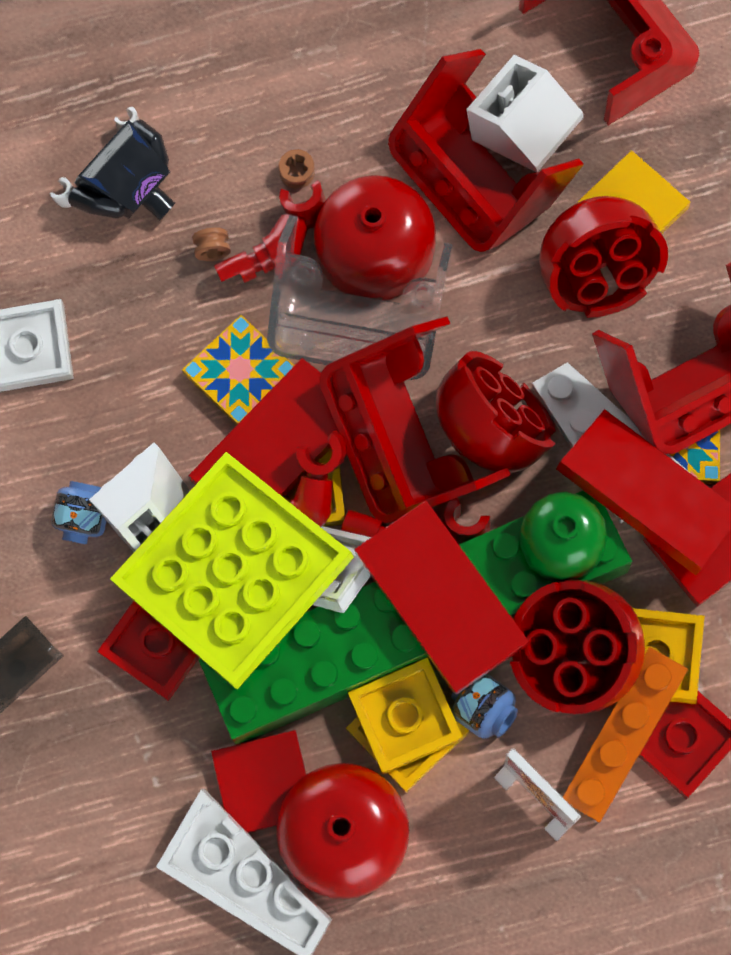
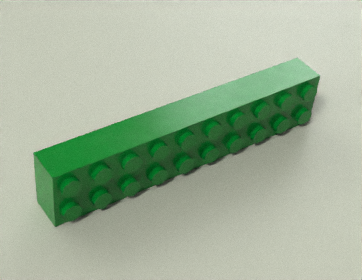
[199,490,632,745]

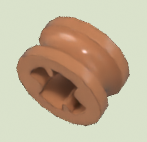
[279,149,315,189]
[192,228,231,261]

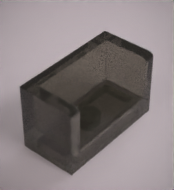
[0,616,64,714]

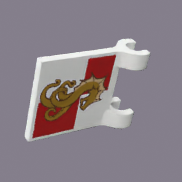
[494,749,582,841]

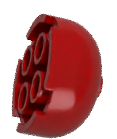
[314,175,436,300]
[539,196,668,318]
[436,351,556,473]
[510,580,645,714]
[276,763,409,899]

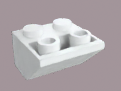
[466,55,583,173]
[89,443,190,552]

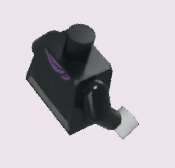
[50,107,175,220]

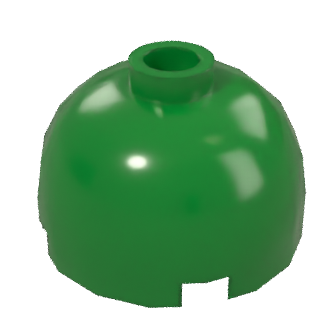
[519,492,608,582]

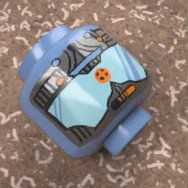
[51,481,107,544]
[451,674,518,739]

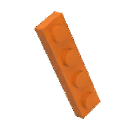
[562,647,689,823]

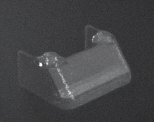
[267,215,453,380]

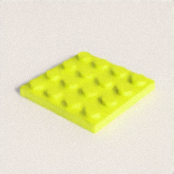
[110,452,354,689]

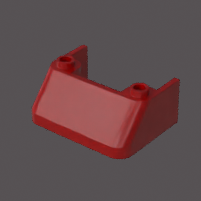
[519,0,699,126]
[388,49,584,252]
[592,262,731,454]
[320,316,511,523]

